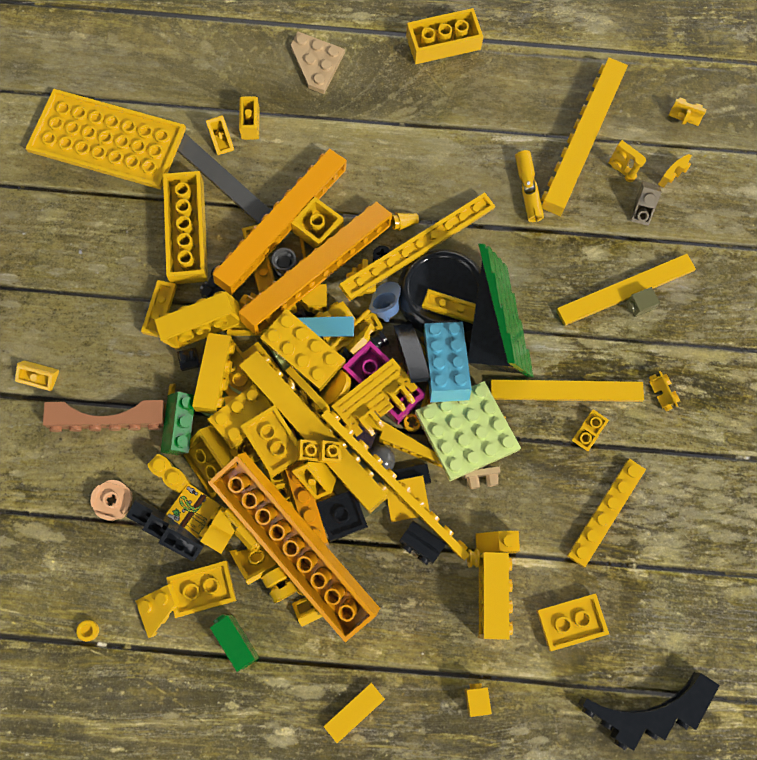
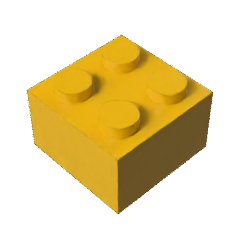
[291,197,344,249]

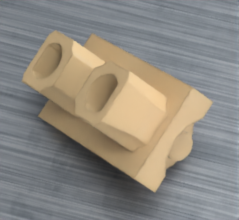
[463,464,501,490]

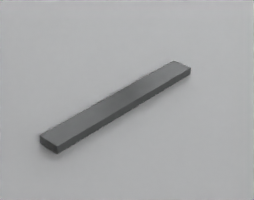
[177,133,271,224]

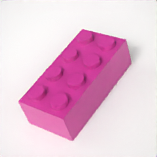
[343,341,425,425]

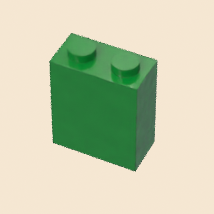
[210,614,260,672]

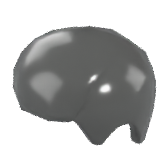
[366,445,395,474]

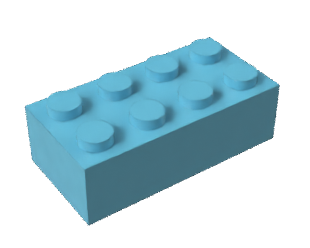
[423,322,472,402]

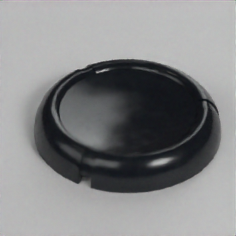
[398,249,481,333]

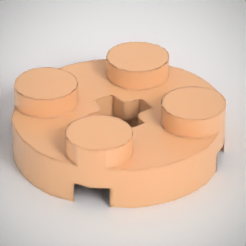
[90,480,133,521]

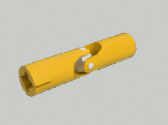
[515,150,544,222]

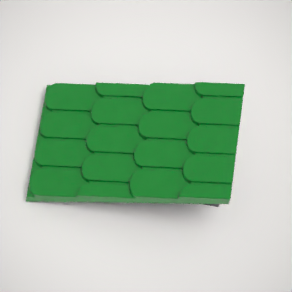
[468,244,534,378]

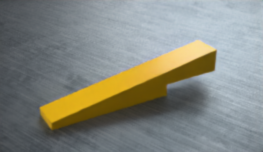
[358,416,443,468]

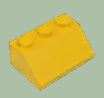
[183,426,234,498]

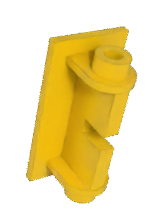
[649,371,680,412]

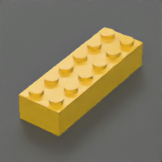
[163,171,208,284]

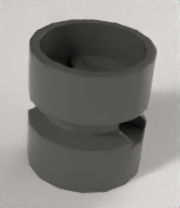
[272,248,297,278]

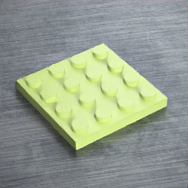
[415,381,521,481]

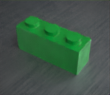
[160,392,194,456]

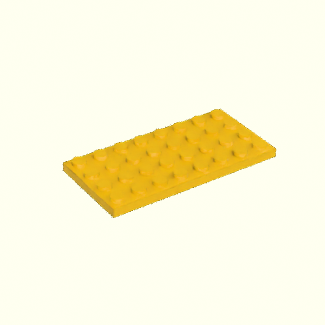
[25,89,186,190]

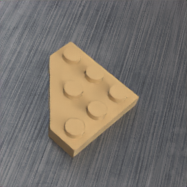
[291,32,345,94]

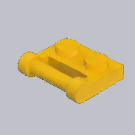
[608,140,646,182]

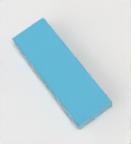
[298,316,354,337]

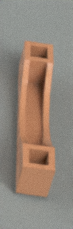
[43,400,166,432]

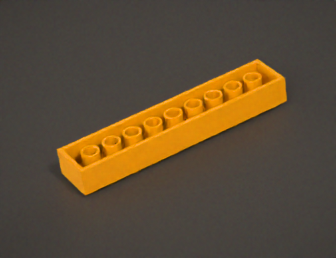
[208,452,380,642]

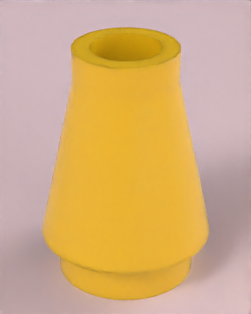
[392,213,419,231]

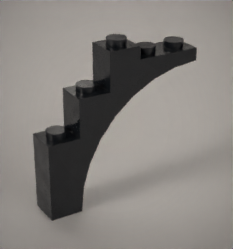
[578,672,720,751]

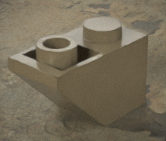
[631,181,662,226]

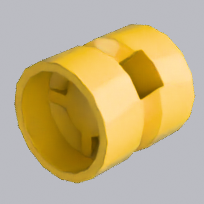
[261,567,298,604]

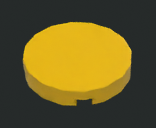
[320,370,351,407]

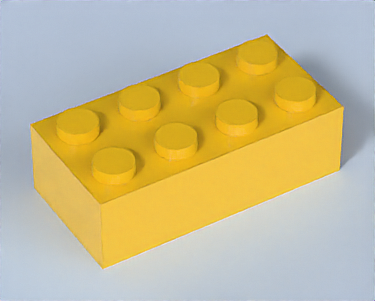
[406,8,483,64]
[155,291,242,350]
[260,309,346,392]
[479,552,513,640]

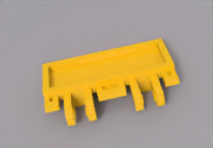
[331,358,418,437]

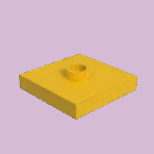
[384,475,430,522]

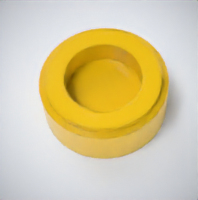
[76,620,99,642]

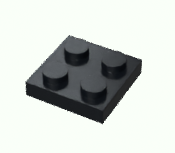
[317,491,368,542]

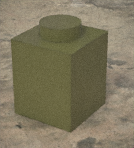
[627,287,660,317]

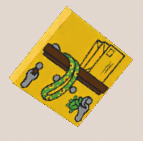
[166,483,221,539]

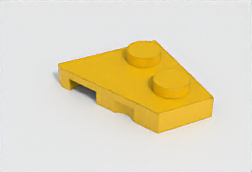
[135,584,179,638]

